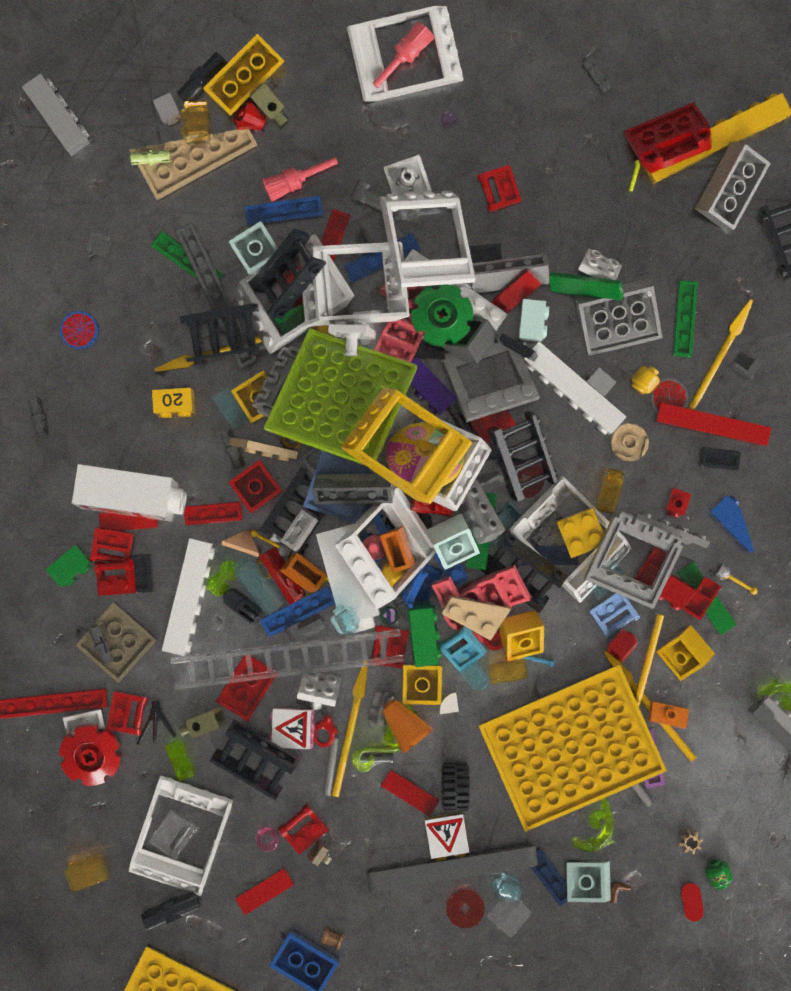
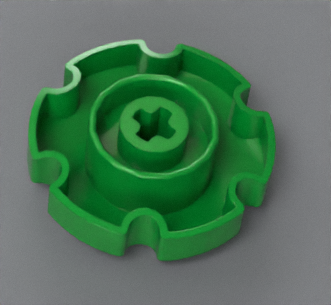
[411,284,473,347]

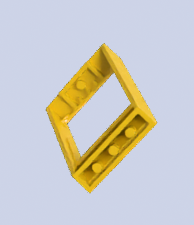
[341,387,472,504]

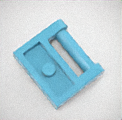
[439,626,487,672]

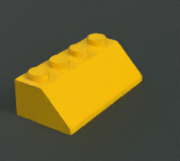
[203,34,285,116]

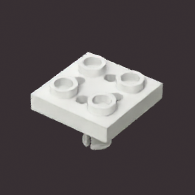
[383,155,432,196]
[578,248,622,280]
[328,321,376,356]
[297,670,341,710]

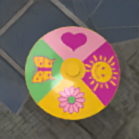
[386,422,464,486]

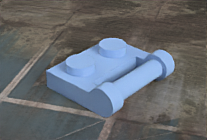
[589,593,640,640]

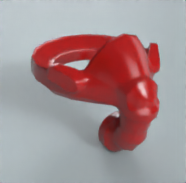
[314,715,338,747]

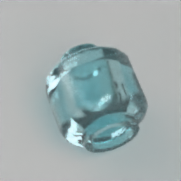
[331,605,360,636]
[492,875,522,903]

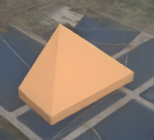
[221,529,260,557]

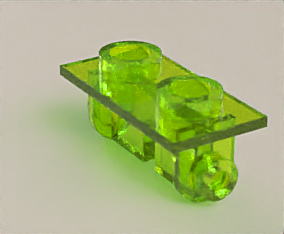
[206,558,242,598]
[164,740,195,782]

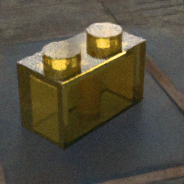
[181,100,210,145]
[64,854,110,893]

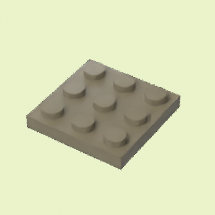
[75,602,157,683]

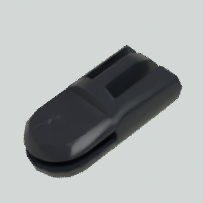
[223,588,263,625]

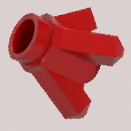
[233,100,266,131]

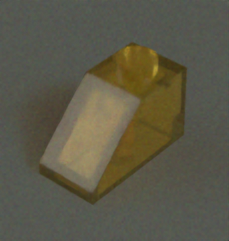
[595,468,624,514]
[488,659,528,684]

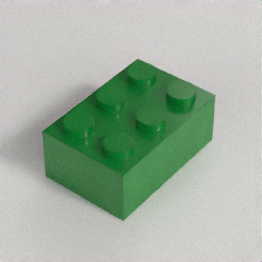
[407,600,441,667]

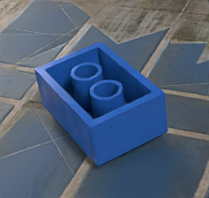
[269,929,340,991]

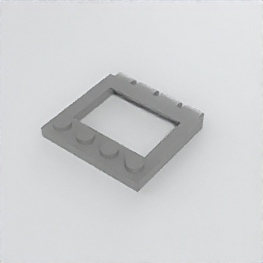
[442,334,539,422]
[252,346,300,417]
[584,510,683,609]

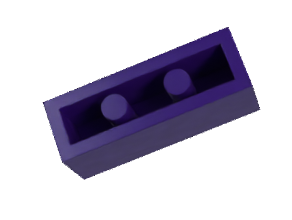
[410,357,457,415]

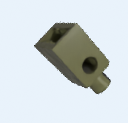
[248,83,289,127]
[179,706,227,738]

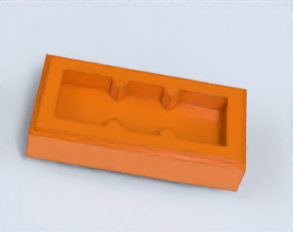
[648,701,689,729]

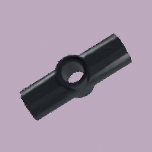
[176,52,228,105]
[141,892,201,930]

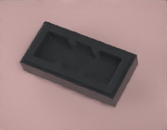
[469,243,502,263]
[499,333,538,362]
[700,447,741,471]
[130,554,153,593]

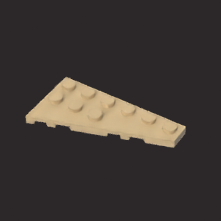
[129,129,258,200]

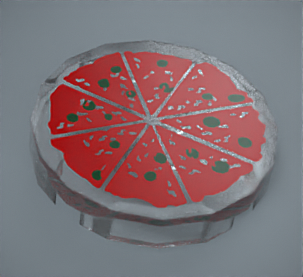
[650,378,689,412]

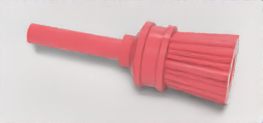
[372,21,434,88]
[262,157,338,202]
[363,534,385,560]

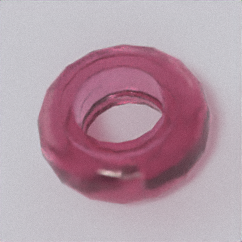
[255,828,279,852]

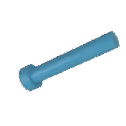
[523,655,554,667]

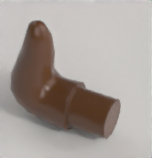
[609,882,631,903]

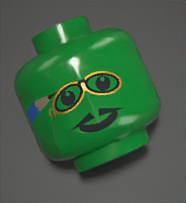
[705,859,733,890]

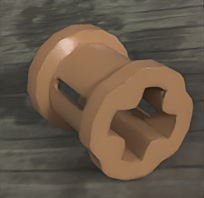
[320,928,344,951]

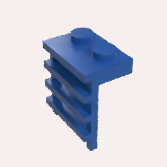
[401,563,443,609]

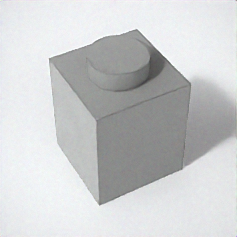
[153,93,181,125]
[586,367,616,397]

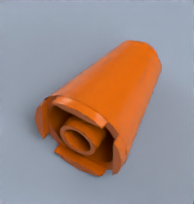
[382,699,433,754]

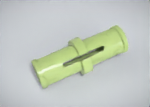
[130,150,170,165]

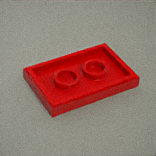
[215,652,278,722]

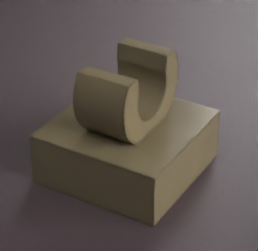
[307,841,332,866]

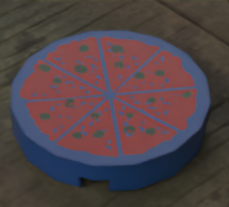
[60,311,99,349]

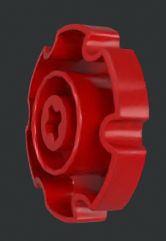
[59,724,121,786]

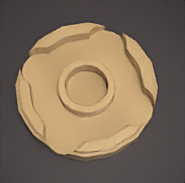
[610,423,649,462]

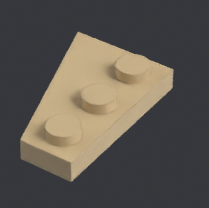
[229,437,298,461]
[441,595,511,640]

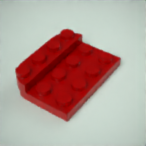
[624,102,712,173]

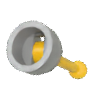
[250,530,293,559]
[714,563,757,595]

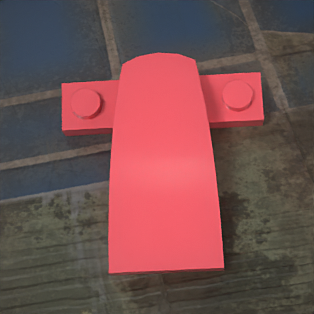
[374,283,447,363]
[432,565,531,645]

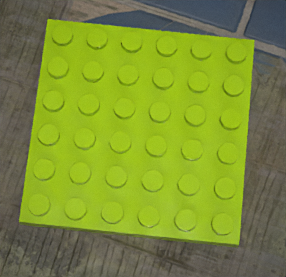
[264,328,417,465]

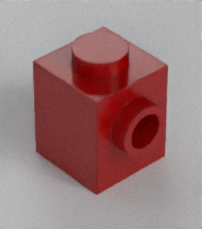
[664,488,692,518]
[607,629,638,664]

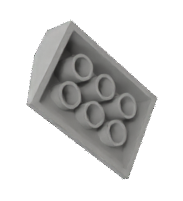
[574,278,663,356]

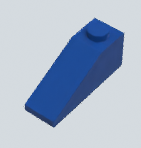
[708,495,754,553]

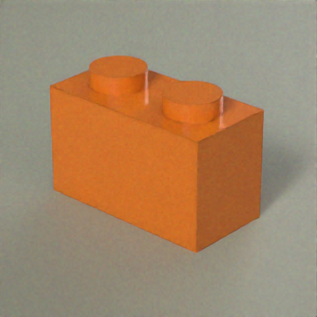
[380,526,415,573]
[280,553,327,593]

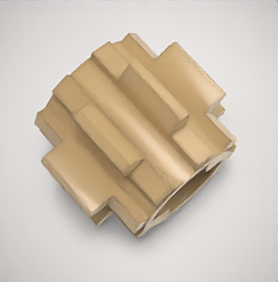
[678,830,703,855]

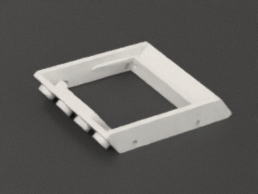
[347,6,463,101]
[380,190,475,287]
[232,234,355,354]
[299,242,410,326]
[368,405,492,511]
[509,476,632,603]
[335,487,436,609]
[129,776,233,896]

